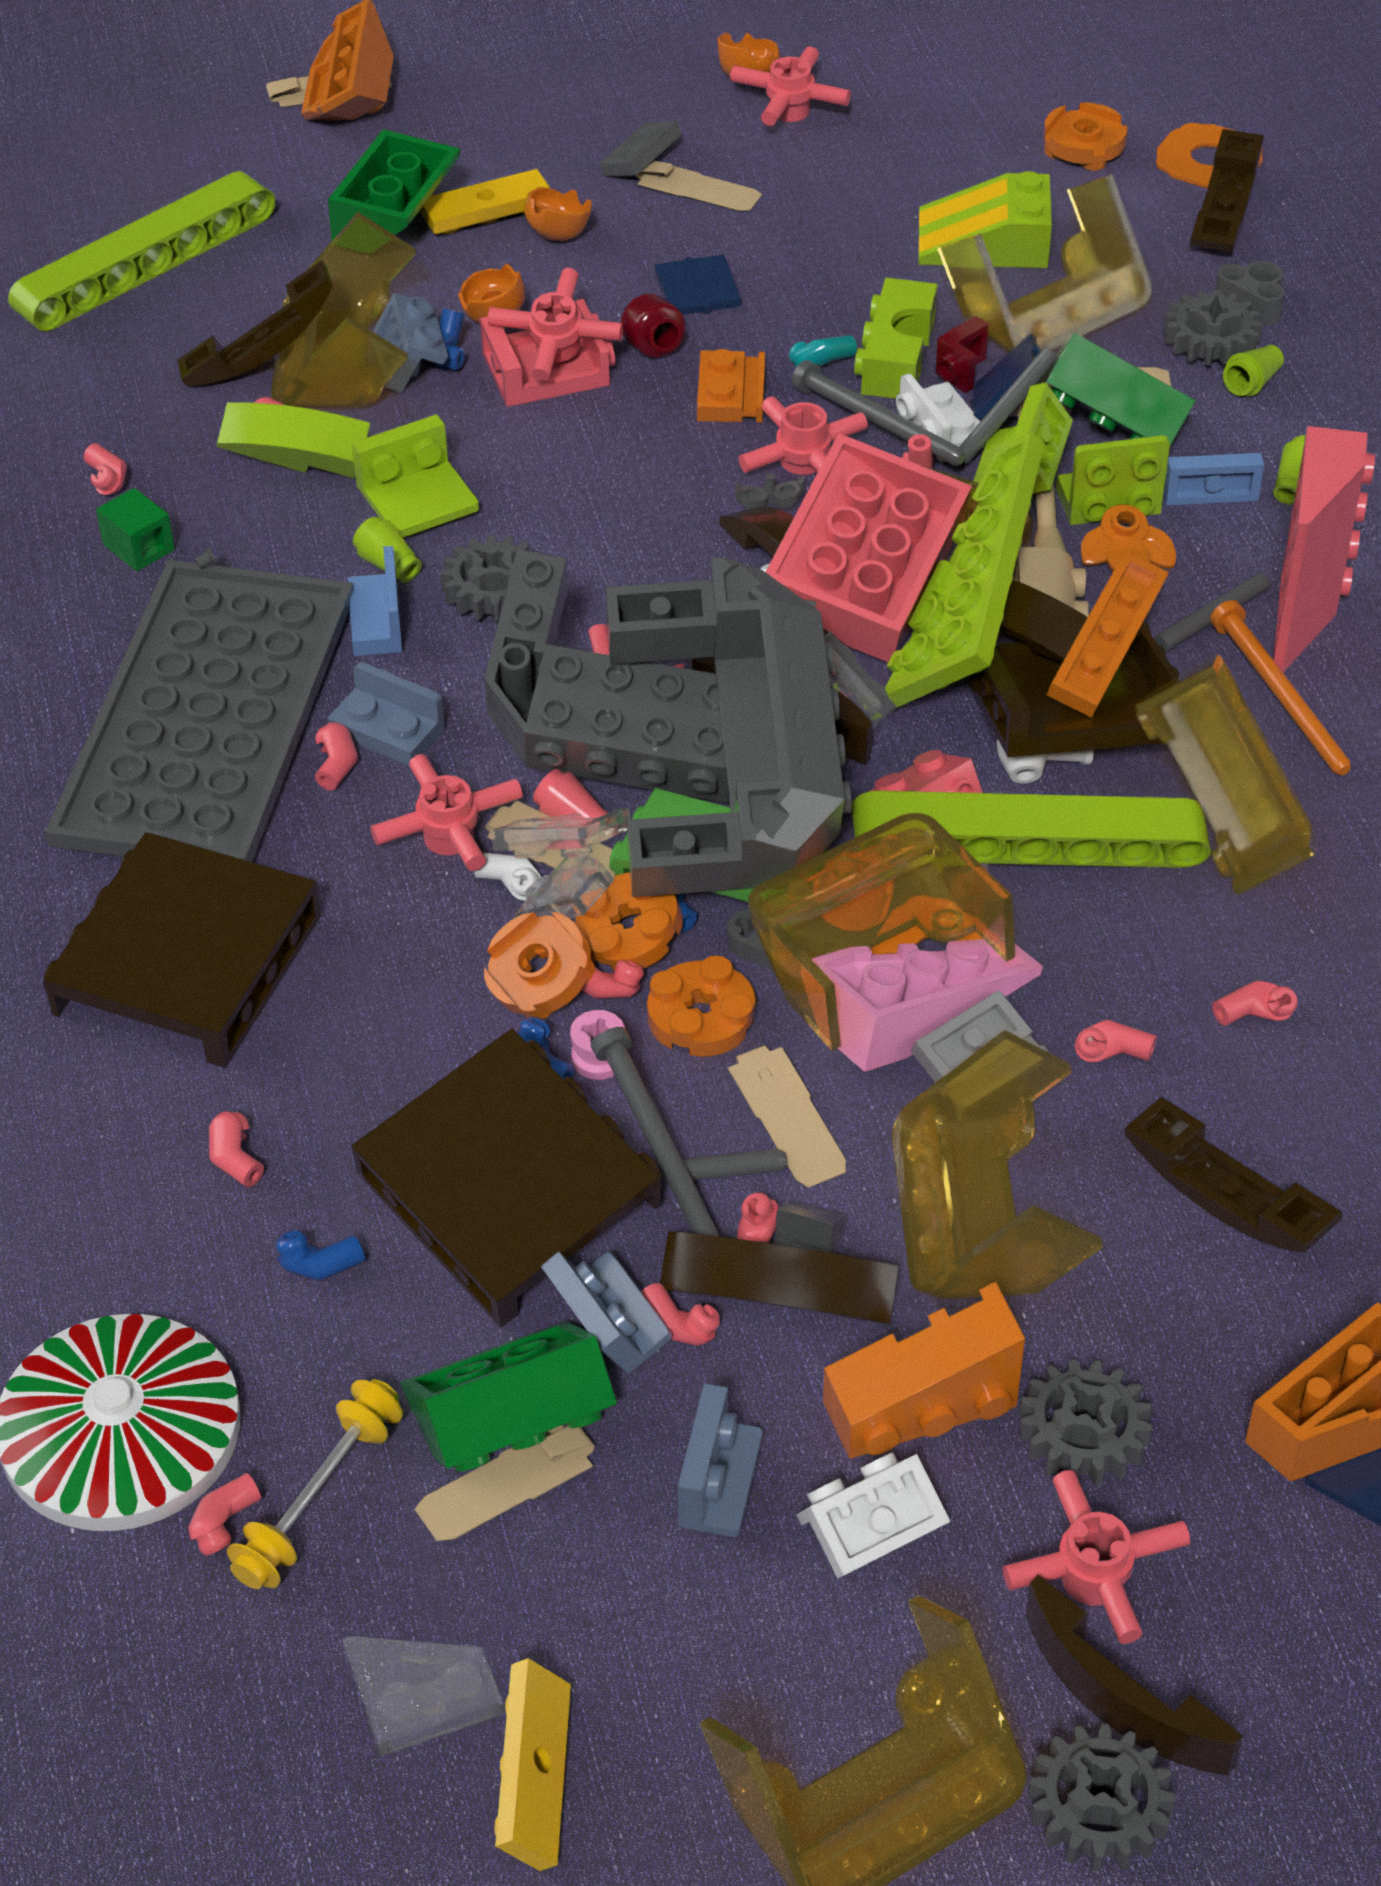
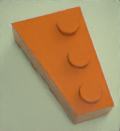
[823,1281,1025,1459]
[1245,1302,1381,1482]

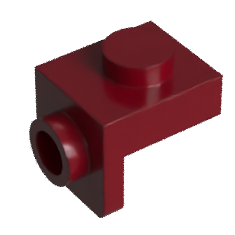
[935,316,989,393]

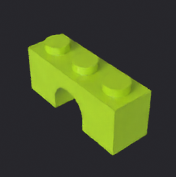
[854,277,938,399]

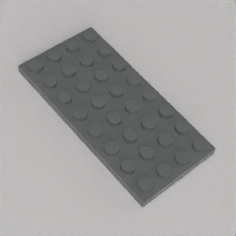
[45,560,354,862]

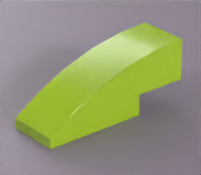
[216,402,370,479]

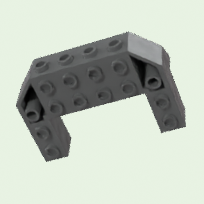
[484,549,817,803]
[606,557,851,897]

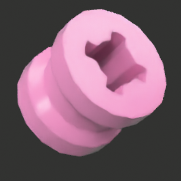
[570,1010,625,1080]

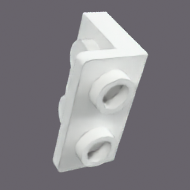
[896,374,986,463]
[796,1452,951,1579]

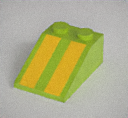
[918,171,1052,268]

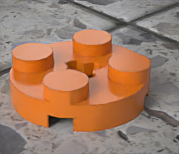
[1043,102,1128,171]
[575,873,683,971]
[484,912,595,1019]
[647,955,756,1057]

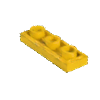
[419,169,550,234]
[494,1658,571,1871]

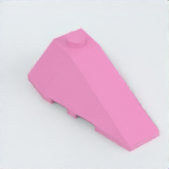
[807,938,1043,1072]

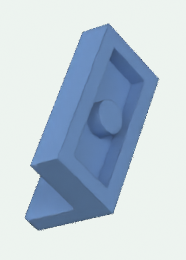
[1163,453,1264,505]
[348,546,402,656]

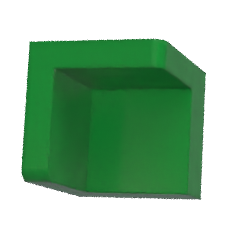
[96,489,175,572]

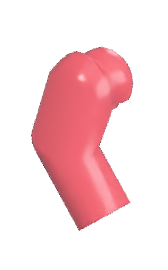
[581,959,644,999]
[1075,1020,1157,1063]
[209,1111,264,1188]
[641,1283,720,1346]

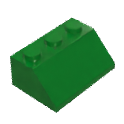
[328,129,461,252]
[1043,333,1196,445]
[400,1321,617,1472]

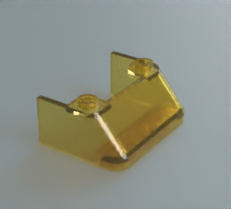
[937,175,1152,353]
[271,212,416,408]
[1135,654,1317,895]
[748,813,1015,1051]
[892,1030,1103,1300]
[700,1595,1026,1886]

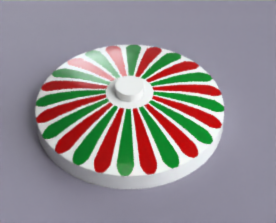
[0,1314,241,1531]

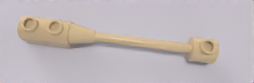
[1010,369,1088,642]

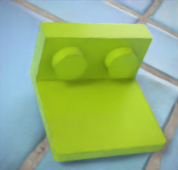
[969,382,1073,506]
[352,414,479,538]
[1056,435,1170,525]

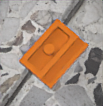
[697,349,765,423]

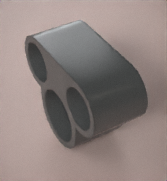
[1216,261,1285,326]

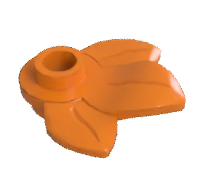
[1080,504,1176,571]

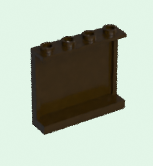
[965,622,1196,757]
[43,832,321,1068]
[351,1028,662,1328]

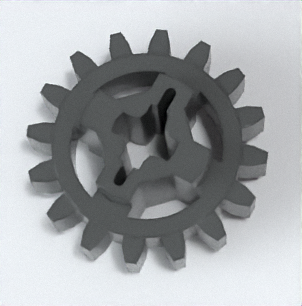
[1163,290,1263,366]
[441,535,540,621]
[1019,1359,1152,1486]
[1028,1724,1175,1871]

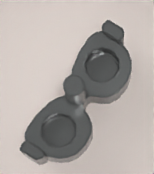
[734,474,804,509]

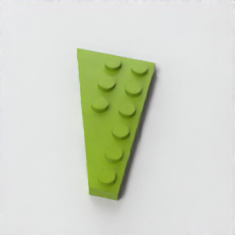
[867,432,1045,714]

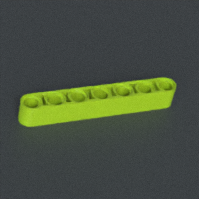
[8,171,275,332]
[851,790,1211,868]

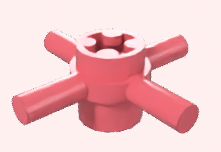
[730,47,851,126]
[488,268,623,381]
[739,396,868,475]
[370,754,523,871]
[1003,1470,1190,1644]

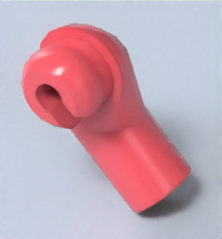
[902,434,935,470]
[83,443,127,496]
[315,722,358,791]
[1212,981,1298,1026]
[737,1192,778,1243]
[188,1473,261,1556]

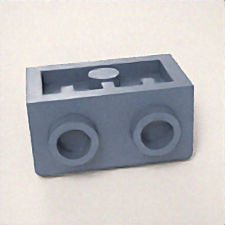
[371,293,448,392]
[327,662,445,766]
[541,1252,672,1374]
[677,1383,762,1537]

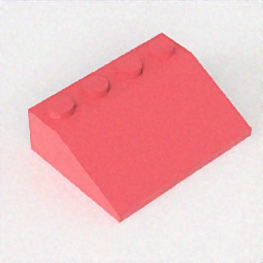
[1273,426,1375,672]
[766,433,972,662]

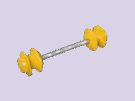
[227,1379,403,1589]

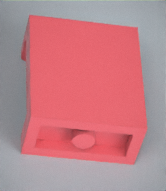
[480,299,615,407]

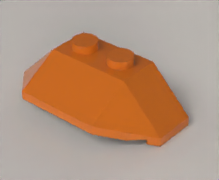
[301,0,394,120]

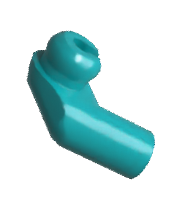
[789,335,857,368]

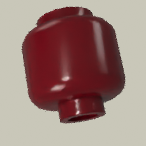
[621,293,686,358]

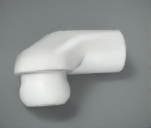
[475,853,542,900]

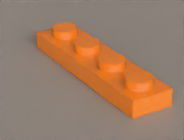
[1046,551,1169,718]

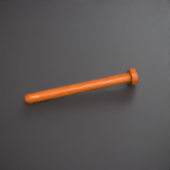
[1210,600,1351,776]

